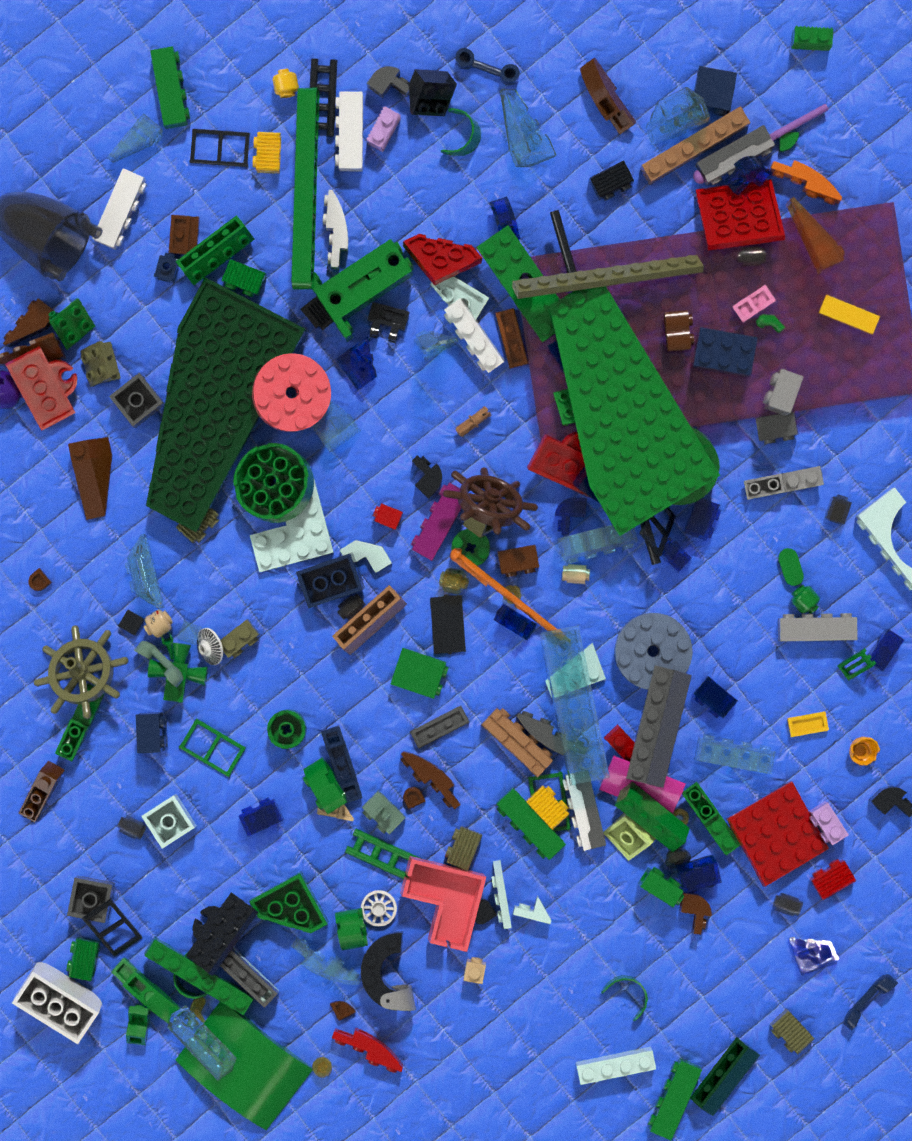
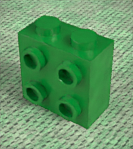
[638,867,684,908]

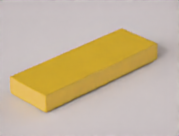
[818,295,880,335]

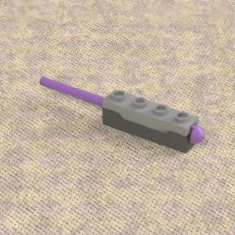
[693,104,829,185]

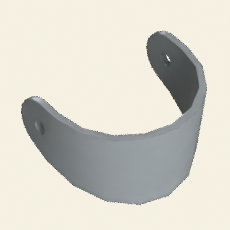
[380,985,416,1011]

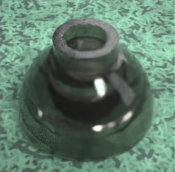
[665,847,692,868]

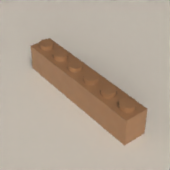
[640,106,751,185]

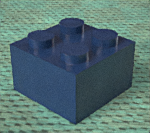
[136,712,168,753]

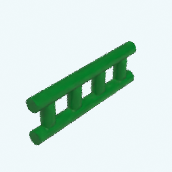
[344,828,422,879]

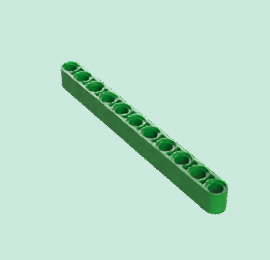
[292,87,319,290]

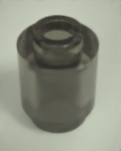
[737,246,766,267]
[337,593,366,620]
[117,815,147,840]
[773,892,803,916]

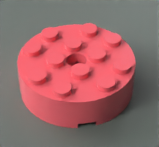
[252,354,331,432]

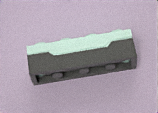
[220,947,279,1008]

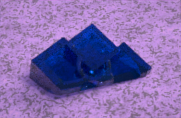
[336,336,377,390]
[788,937,839,976]

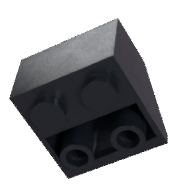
[409,69,457,116]

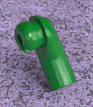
[756,314,785,334]

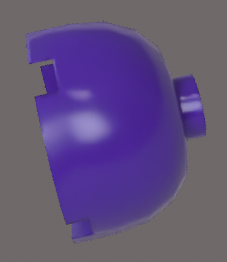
[0,370,23,409]

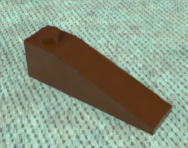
[68,437,113,520]

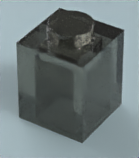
[823,494,852,525]

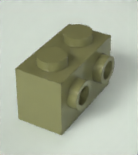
[220,619,260,659]

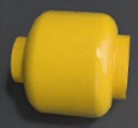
[272,69,299,98]

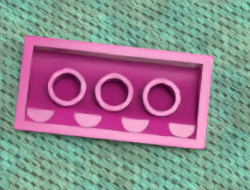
[599,756,686,814]

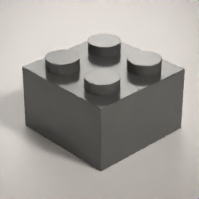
[109,373,165,428]
[67,875,115,923]

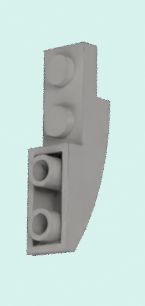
[744,466,824,500]

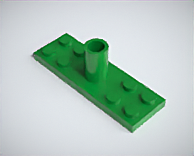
[476,225,560,343]

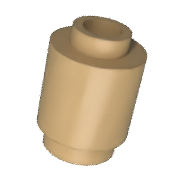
[562,564,590,584]

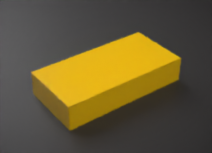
[787,711,829,737]

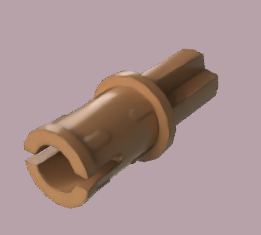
[455,406,492,437]

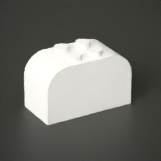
[12,962,102,1044]

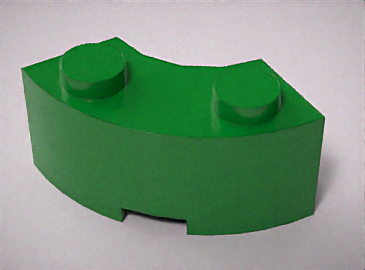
[303,757,347,814]

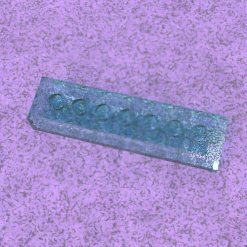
[539,625,610,786]

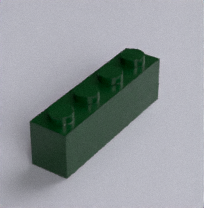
[690,1037,760,1116]

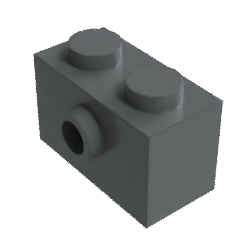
[756,412,799,444]

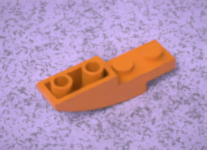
[769,160,842,205]

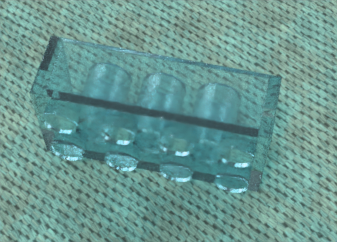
[556,525,638,564]

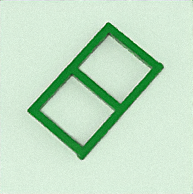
[179,718,246,777]
[528,771,571,831]

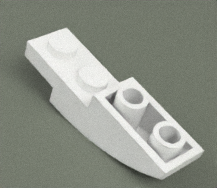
[323,190,348,270]

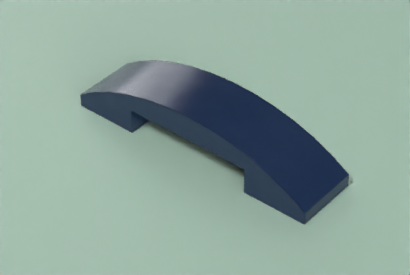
[321,725,363,803]

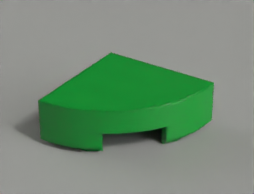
[779,132,799,152]

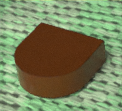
[28,568,52,591]
[403,787,426,810]

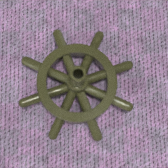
[34,625,128,719]

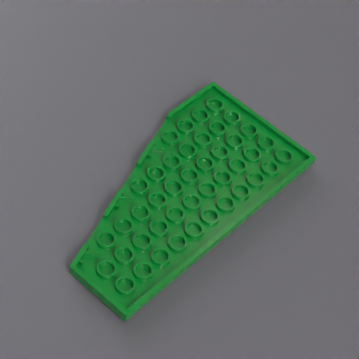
[549,286,720,536]

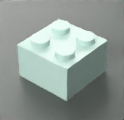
[141,794,197,848]

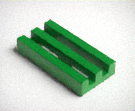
[837,648,876,681]

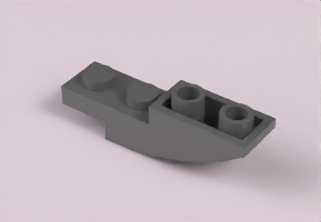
[517,711,587,755]

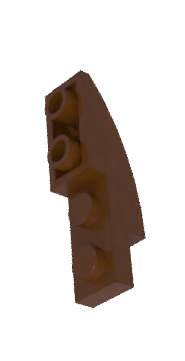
[579,58,637,134]
[400,751,461,809]

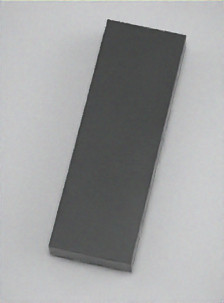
[410,705,469,749]

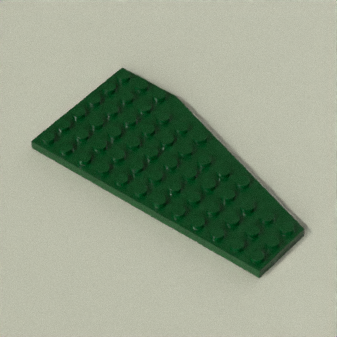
[146,277,306,533]

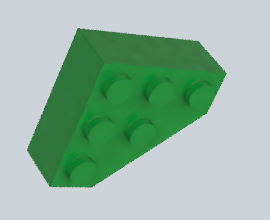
[249,871,329,933]

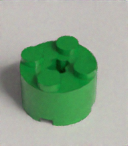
[451,529,490,566]
[267,709,307,749]
[335,908,368,950]

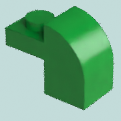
[126,1005,151,1045]

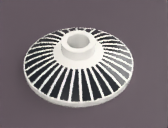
[197,628,223,665]

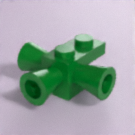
[148,642,208,703]

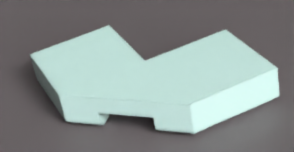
[340,540,392,573]

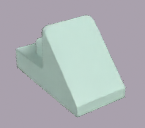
[513,895,551,924]

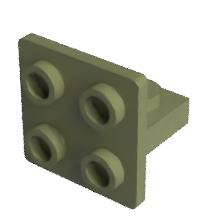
[81,341,121,387]

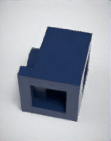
[154,253,179,284]

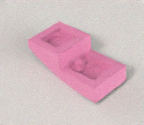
[732,285,776,322]

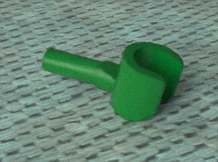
[161,632,173,660]

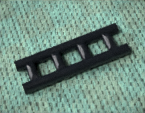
[310,58,338,137]

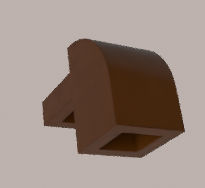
[679,892,712,935]

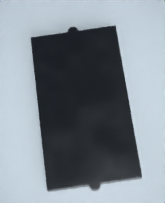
[430,594,466,655]

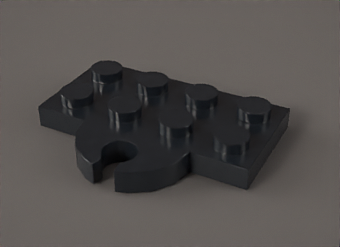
[186,892,258,976]

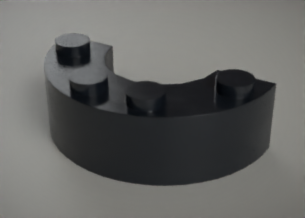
[361,931,403,1011]

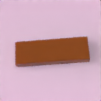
[495,308,528,369]

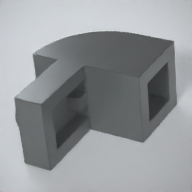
[366,66,409,98]

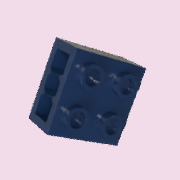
[691,66,737,116]

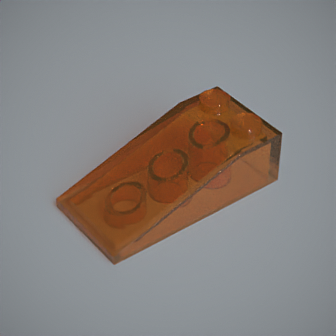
[786,197,845,274]

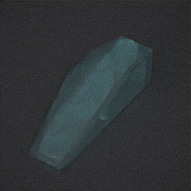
[287,388,361,452]

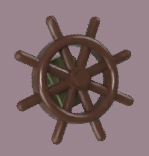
[443,467,538,538]

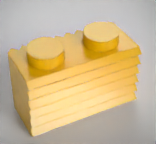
[253,132,282,174]
[526,785,569,830]

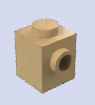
[463,957,486,984]

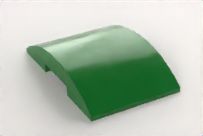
[175,1002,313,1130]

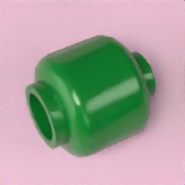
[791,585,820,614]

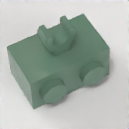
[362,790,406,834]

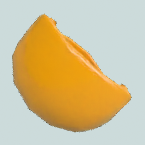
[849,736,880,766]

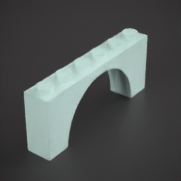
[855,487,912,591]

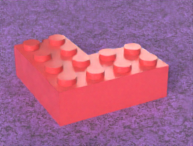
[400,856,486,952]

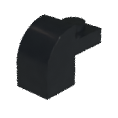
[412,455,442,499]
[869,786,912,817]

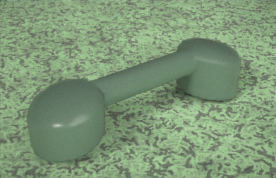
[134,641,184,687]

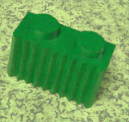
[791,26,833,51]
[222,259,267,298]
[66,937,101,981]

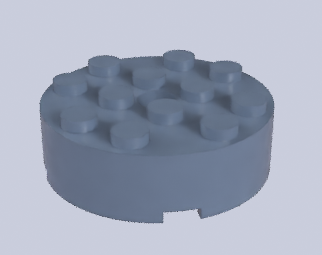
[614,613,692,690]

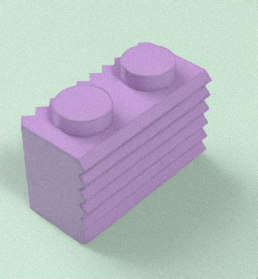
[366,107,401,152]

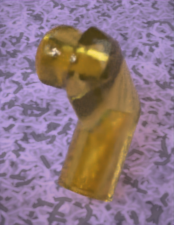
[189,997,206,1025]

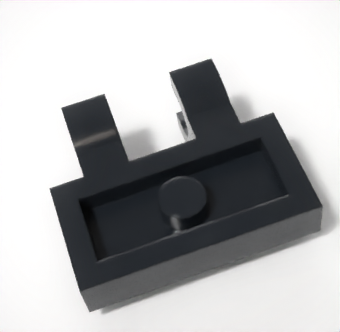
[368,302,410,343]

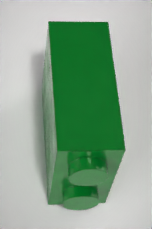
[390,648,449,699]

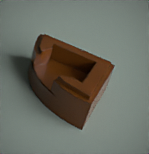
[330,1001,356,1021]

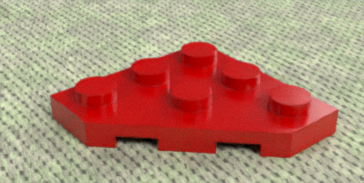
[402,234,483,286]

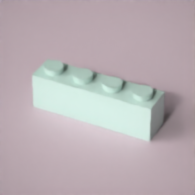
[576,1047,656,1085]

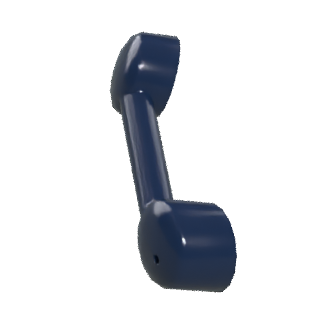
[455,48,520,85]
[844,974,898,1031]

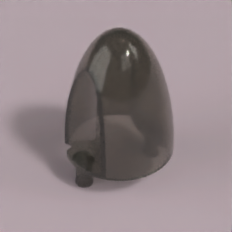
[0,192,103,282]

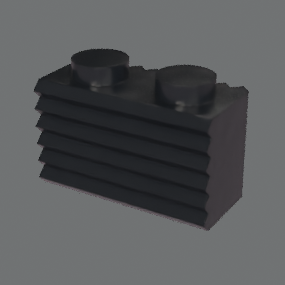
[589,160,634,201]

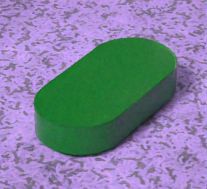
[778,548,804,586]

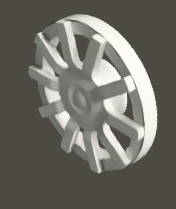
[361,890,397,927]

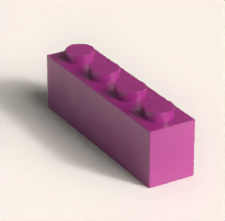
[411,482,461,561]

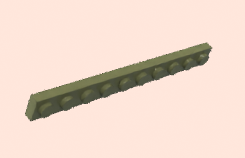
[512,255,704,299]

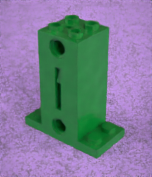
[312,239,414,342]

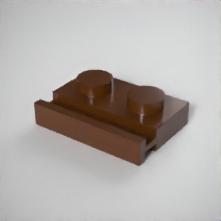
[169,215,200,255]

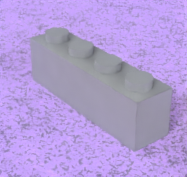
[778,613,858,641]

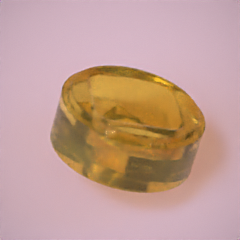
[312,1057,332,1078]

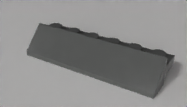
[626,665,692,788]

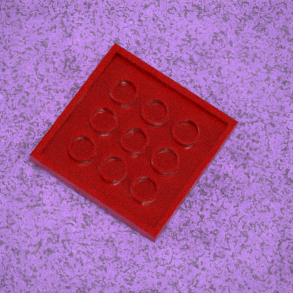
[696,179,785,251]
[726,781,829,886]

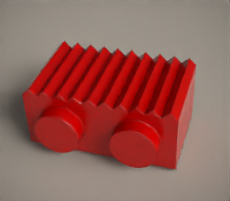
[810,859,856,900]

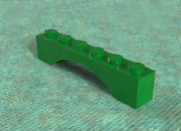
[144,936,254,1016]

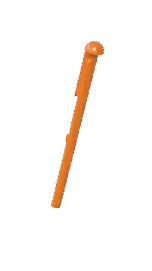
[450,548,571,646]

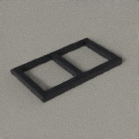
[189,129,250,167]
[639,507,676,557]
[82,898,142,956]

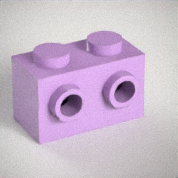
[809,801,849,845]

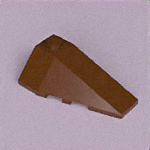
[0,333,66,366]

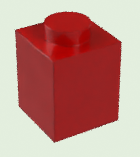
[373,503,403,530]

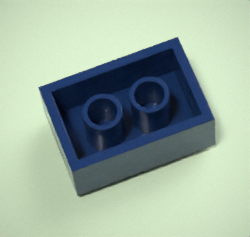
[691,327,758,378]
[296,552,365,608]

